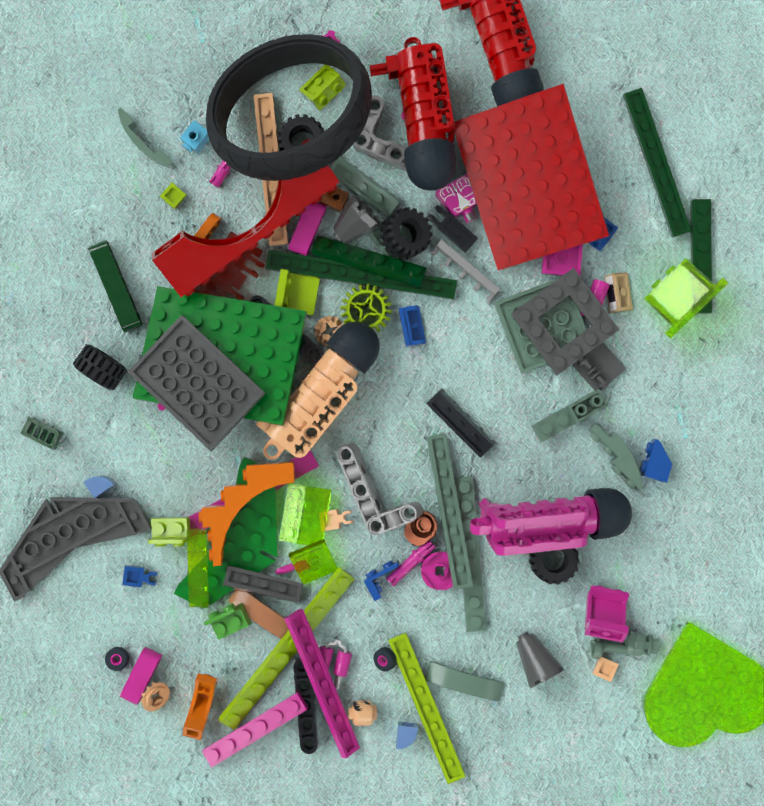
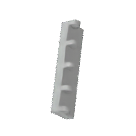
[431,240,500,302]

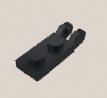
[427,205,478,253]

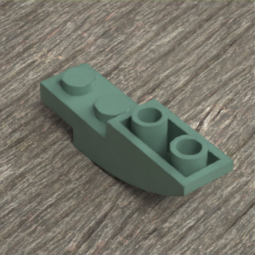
[531,389,608,443]
[588,424,643,490]

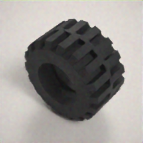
[278,114,324,151]
[379,207,433,260]
[73,344,127,390]
[528,548,580,585]

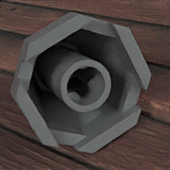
[333,194,382,243]

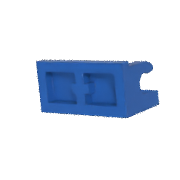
[399,305,426,347]

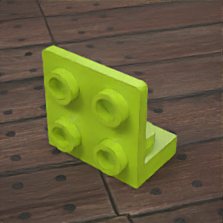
[274,269,320,316]

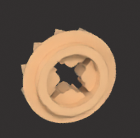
[315,316,343,346]
[140,681,170,712]

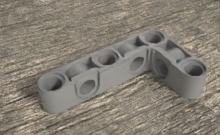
[353,95,407,172]
[337,444,423,535]

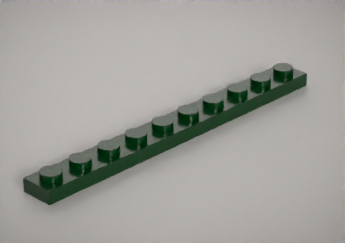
[265,250,457,300]

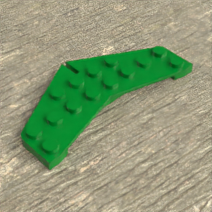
[174,456,278,608]

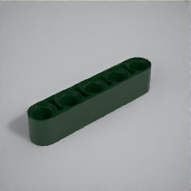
[88,240,143,333]

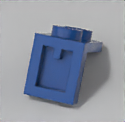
[364,560,399,601]

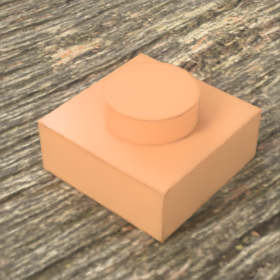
[592,656,619,682]

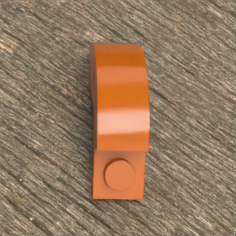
[183,673,217,740]

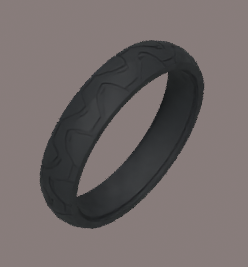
[205,34,372,181]

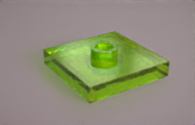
[288,539,338,585]

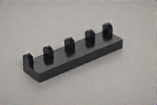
[426,388,496,458]

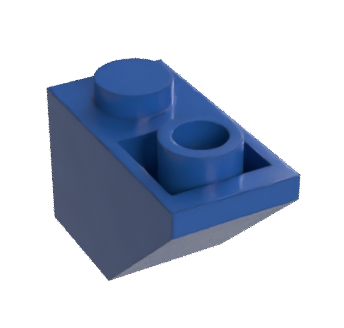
[640,439,672,483]

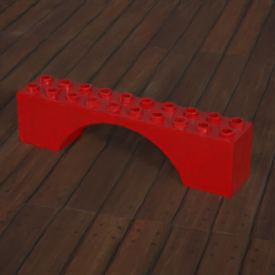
[152,139,340,297]

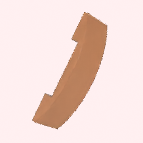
[228,589,289,639]

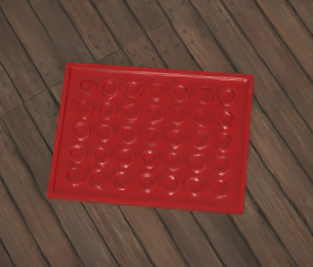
[453,83,609,270]

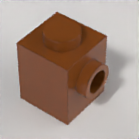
[320,188,349,213]

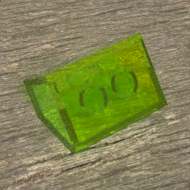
[279,483,332,547]

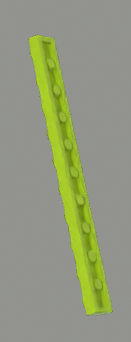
[218,567,355,730]

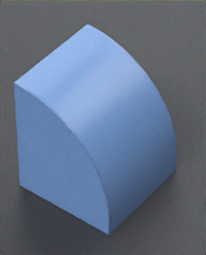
[83,476,117,498]
[396,721,418,749]

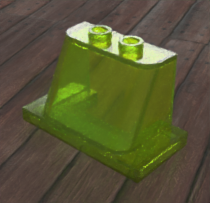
[644,258,729,339]

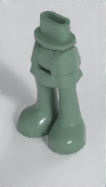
[591,630,660,658]

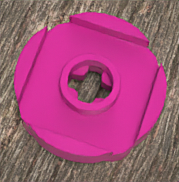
[421,551,452,590]

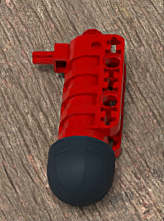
[439,0,544,106]
[369,37,456,191]

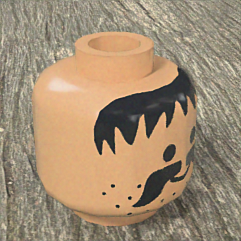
[348,700,377,726]

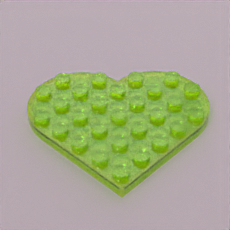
[643,621,764,747]

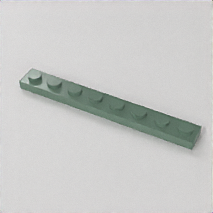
[426,434,473,590]
[454,477,486,632]

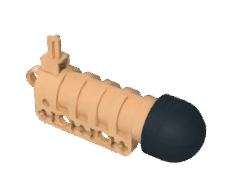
[256,322,380,459]

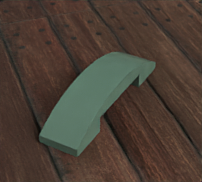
[118,107,176,169]
[426,661,504,701]

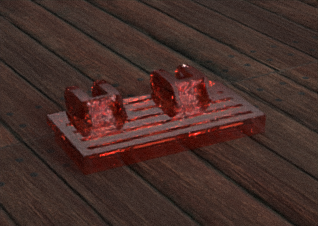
[194,231,265,300]

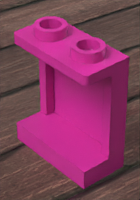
[585,585,629,643]

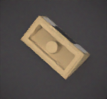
[604,273,633,313]

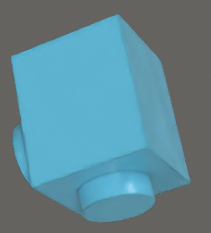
[180,120,209,154]

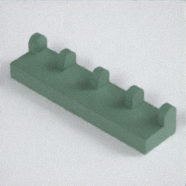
[330,156,402,216]

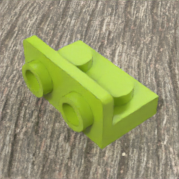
[299,64,346,111]
[148,517,191,547]

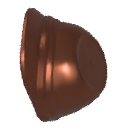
[404,510,438,546]

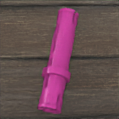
[386,540,436,587]

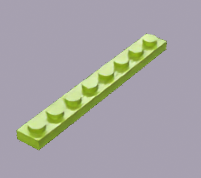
[388,632,466,784]

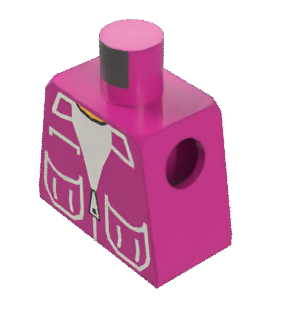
[435,174,477,224]

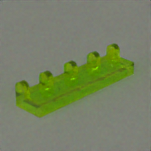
[186,528,209,608]

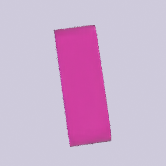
[288,202,327,256]
[120,646,162,705]

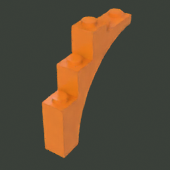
[198,461,295,566]

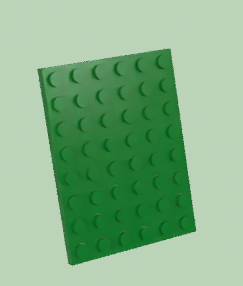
[132,286,307,426]

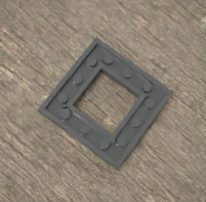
[511,268,620,376]

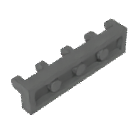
[222,566,303,604]

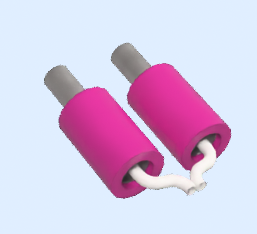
[319,640,352,689]

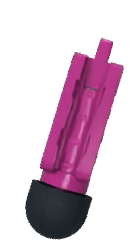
[470,488,632,556]

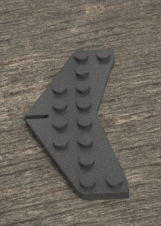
[0,497,151,602]

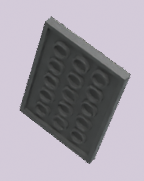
[128,315,266,452]

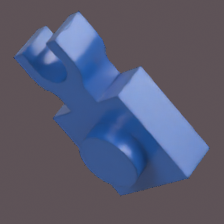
[122,565,157,587]

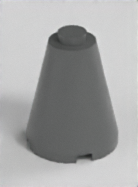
[516,631,564,689]

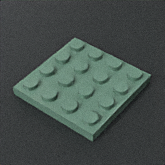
[494,278,587,374]

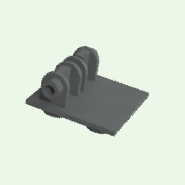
[572,342,626,391]

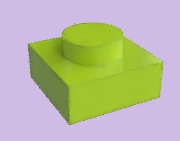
[160,182,187,210]

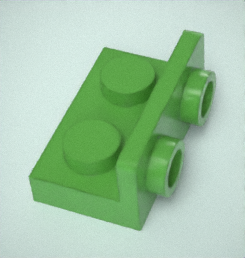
[203,603,252,640]

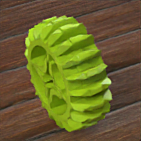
[340,284,392,333]

